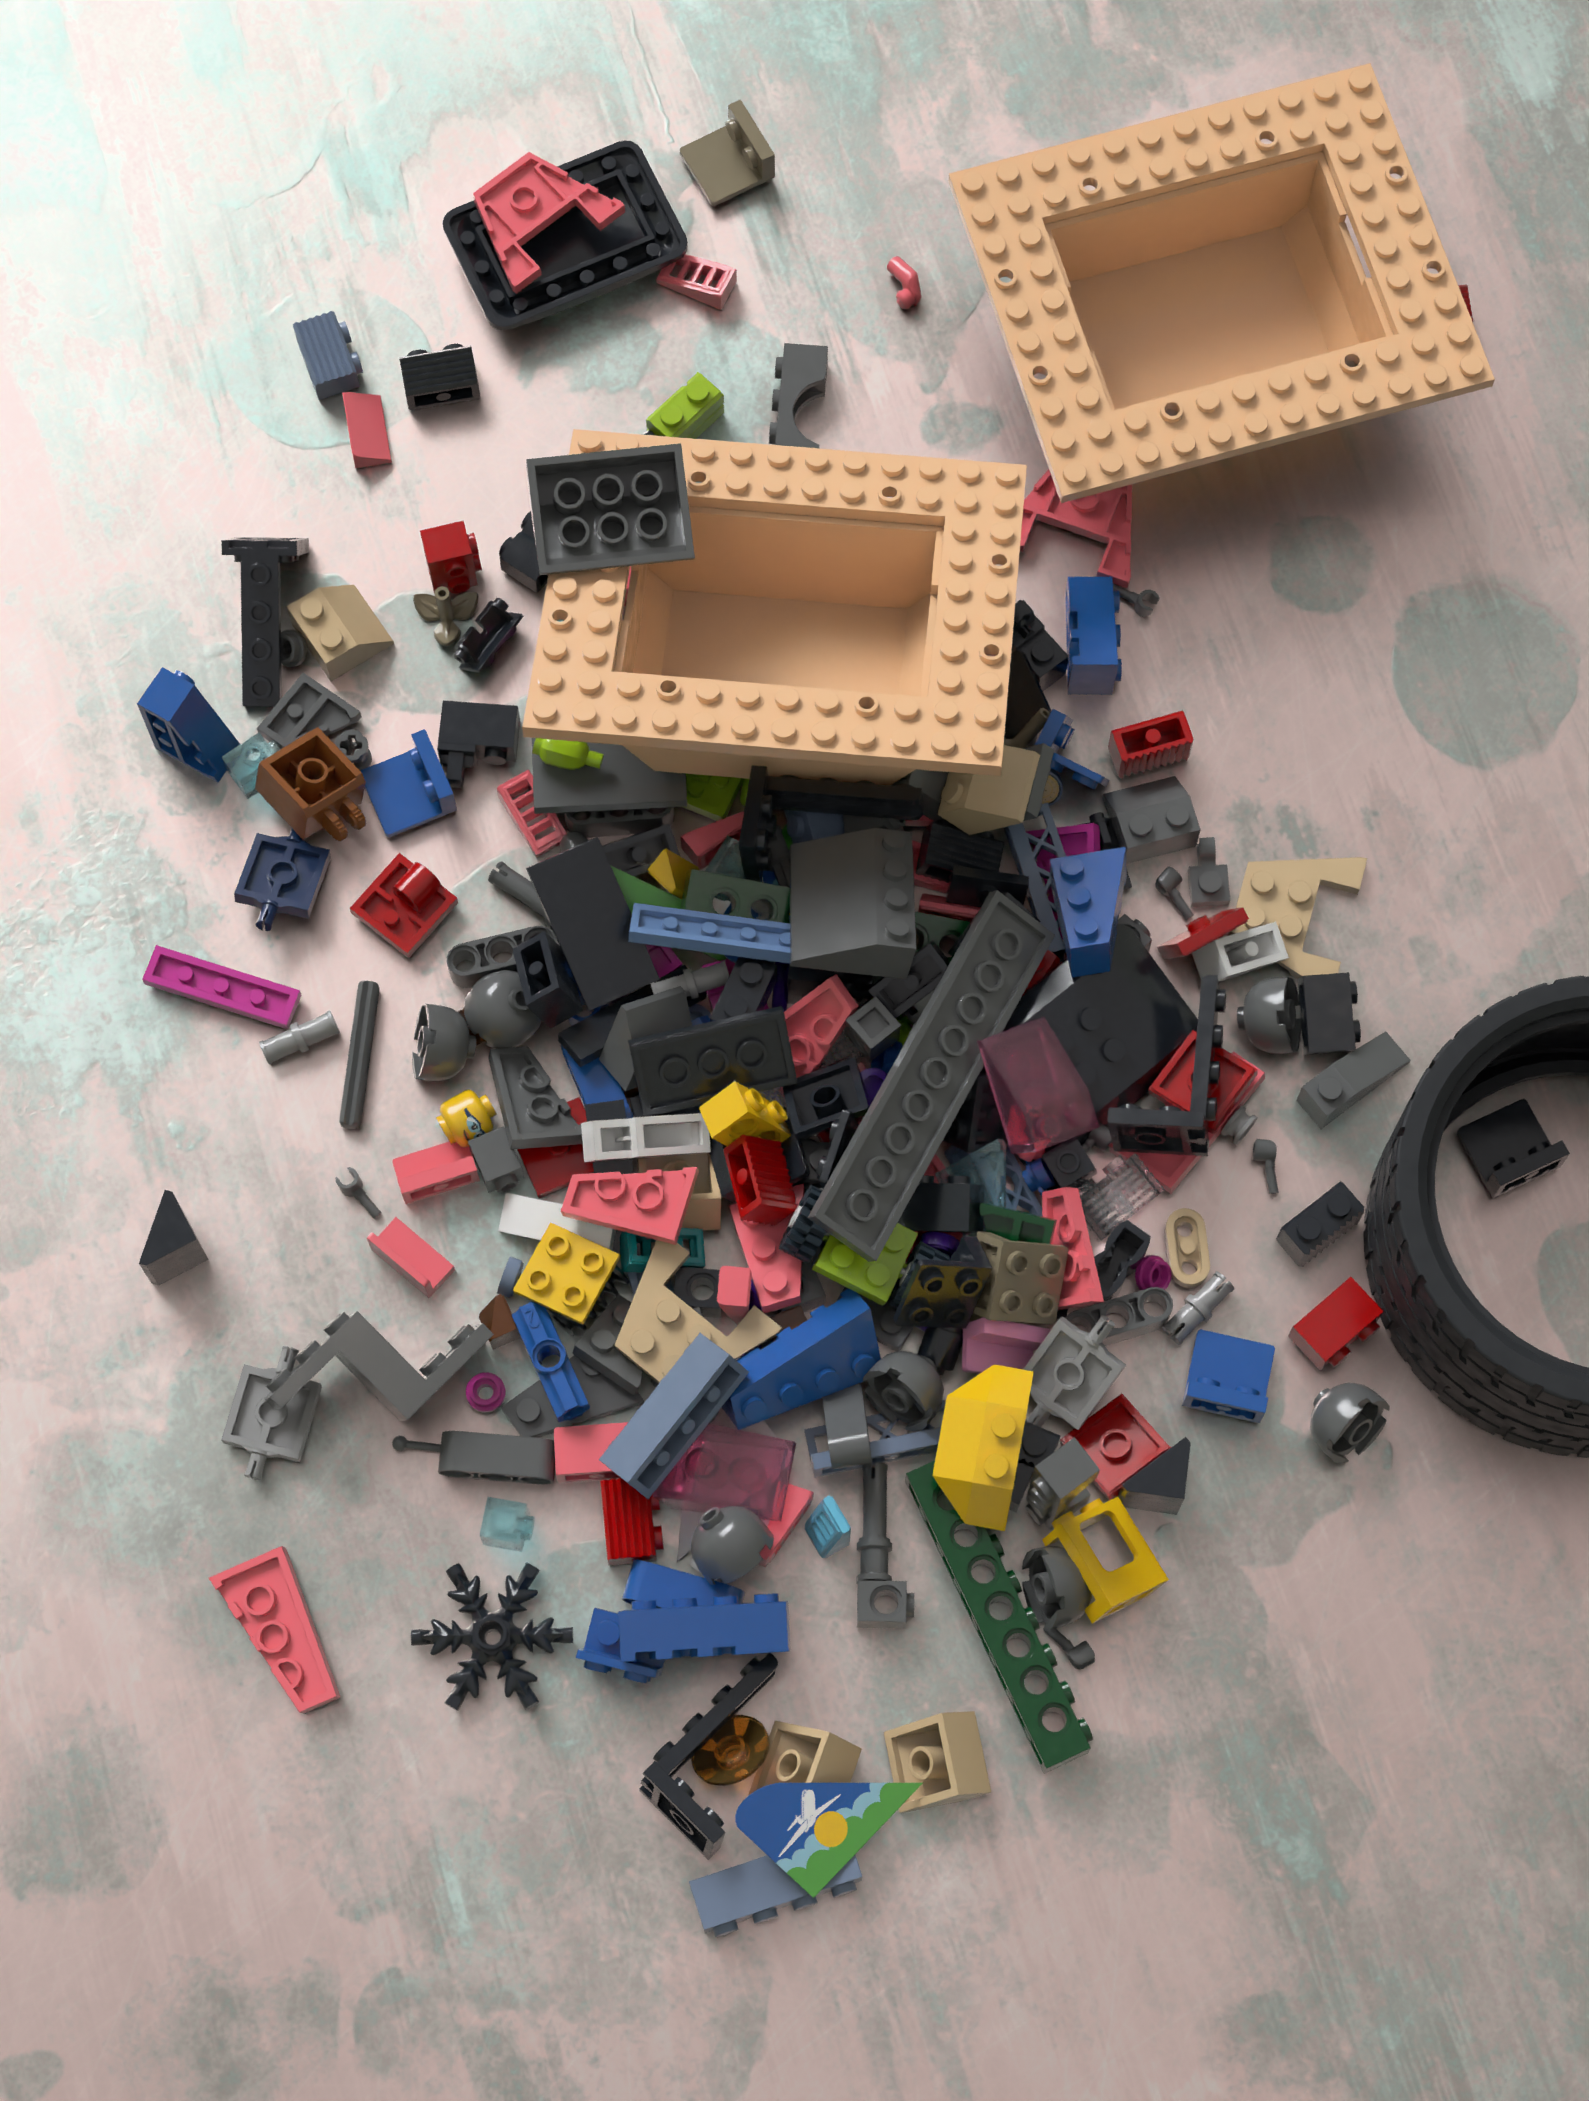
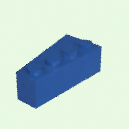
[722,1288,881,1430]
[618,1593,791,1662]

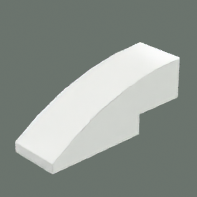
[581,1113,711,1162]
[498,1193,616,1250]

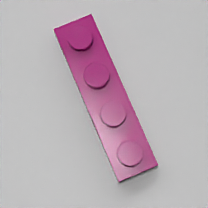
[142,945,302,1030]

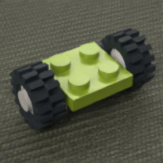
[779,1185,950,1309]

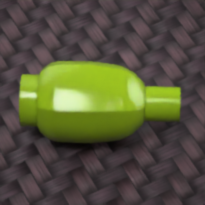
[532,738,604,770]

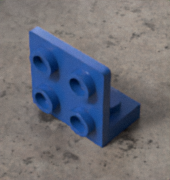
[1035,709,1110,790]
[361,729,457,837]
[1182,1329,1275,1423]
[576,1608,666,1683]

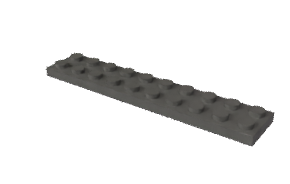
[807,890,1055,1262]

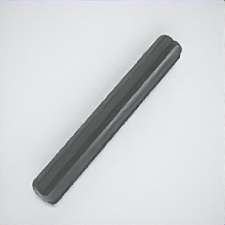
[339,981,380,1129]

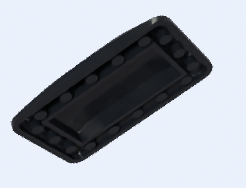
[442,140,688,330]
[980,923,1198,1166]

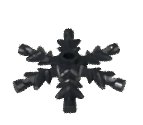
[411,1562,573,1711]

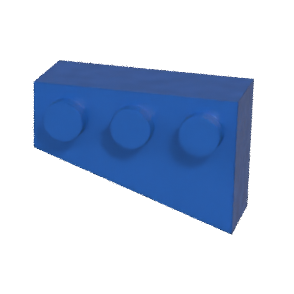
[1065,577,1122,695]
[137,667,242,783]
[1050,847,1127,977]

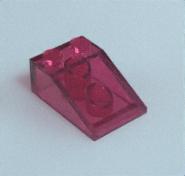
[977,1017,1100,1154]
[653,1424,796,1522]

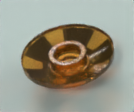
[691,1715,770,1786]

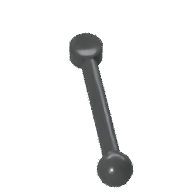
[392,1436,441,1452]

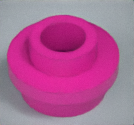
[1135,1255,1172,1290]
[466,1372,506,1412]

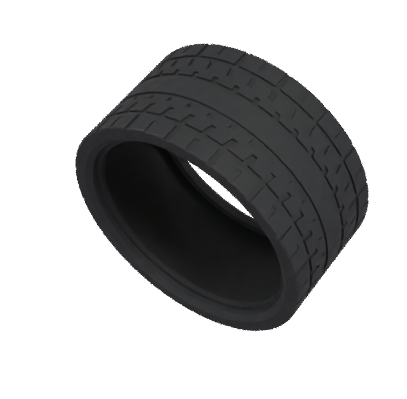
[1363,975,1589,1458]

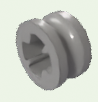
[1221,1106,1258,1145]

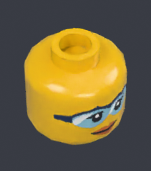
[436,1089,497,1147]

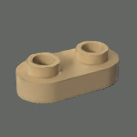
[1165,1208,1210,1288]

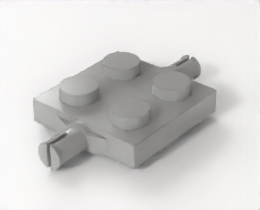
[1023,1315,1126,1430]
[221,1346,322,1480]

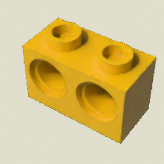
[699,1081,791,1146]

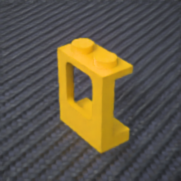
[1042,1497,1169,1624]

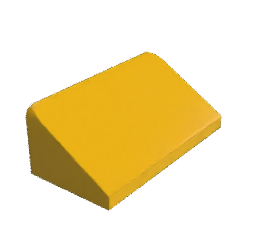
[647,849,700,899]

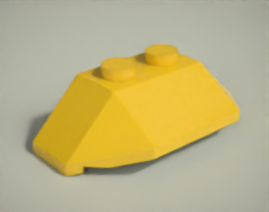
[932,1364,1034,1531]

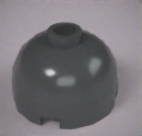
[464,970,542,1048]
[1237,977,1301,1054]
[412,1003,476,1081]
[863,1351,944,1431]
[1310,1383,1390,1463]
[691,1506,774,1585]
[1022,1546,1092,1630]

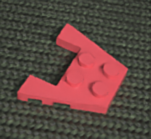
[473,152,625,294]
[1020,469,1132,588]

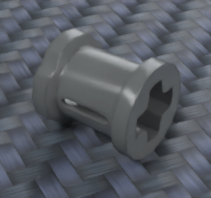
[334,729,372,771]

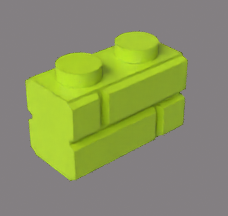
[646,372,724,439]

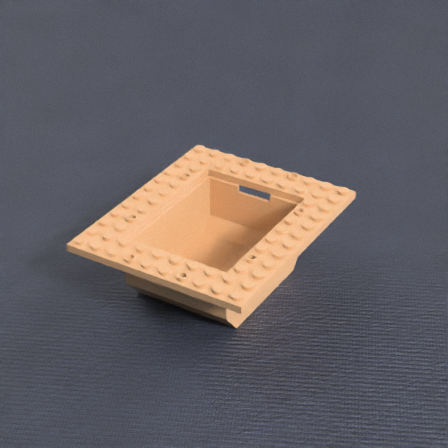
[948,63,1495,503]
[522,429,1027,786]

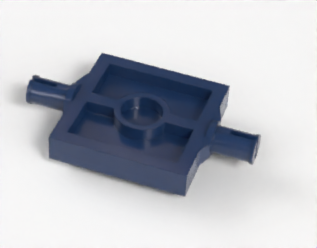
[234,829,331,931]

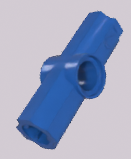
[512,1302,590,1422]

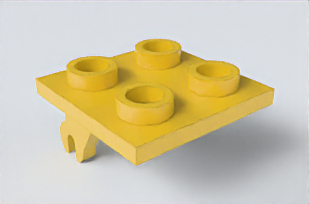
[513,1222,621,1325]

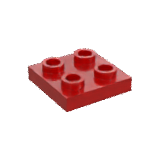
[349,853,458,958]

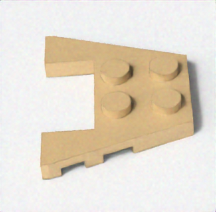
[1228,857,1367,979]
[615,1240,782,1383]

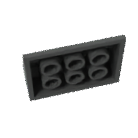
[526,443,695,575]
[532,738,687,814]
[789,828,916,980]

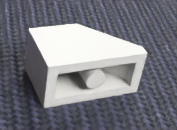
[1192,922,1289,982]

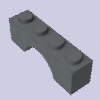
[769,343,828,448]
[1025,1437,1100,1531]

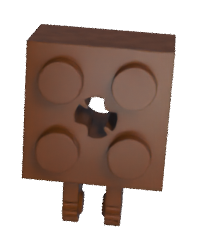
[255,727,366,842]

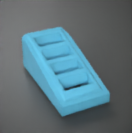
[805,1495,851,1558]

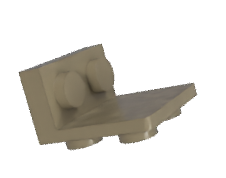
[680,99,775,206]
[973,1231,1068,1324]

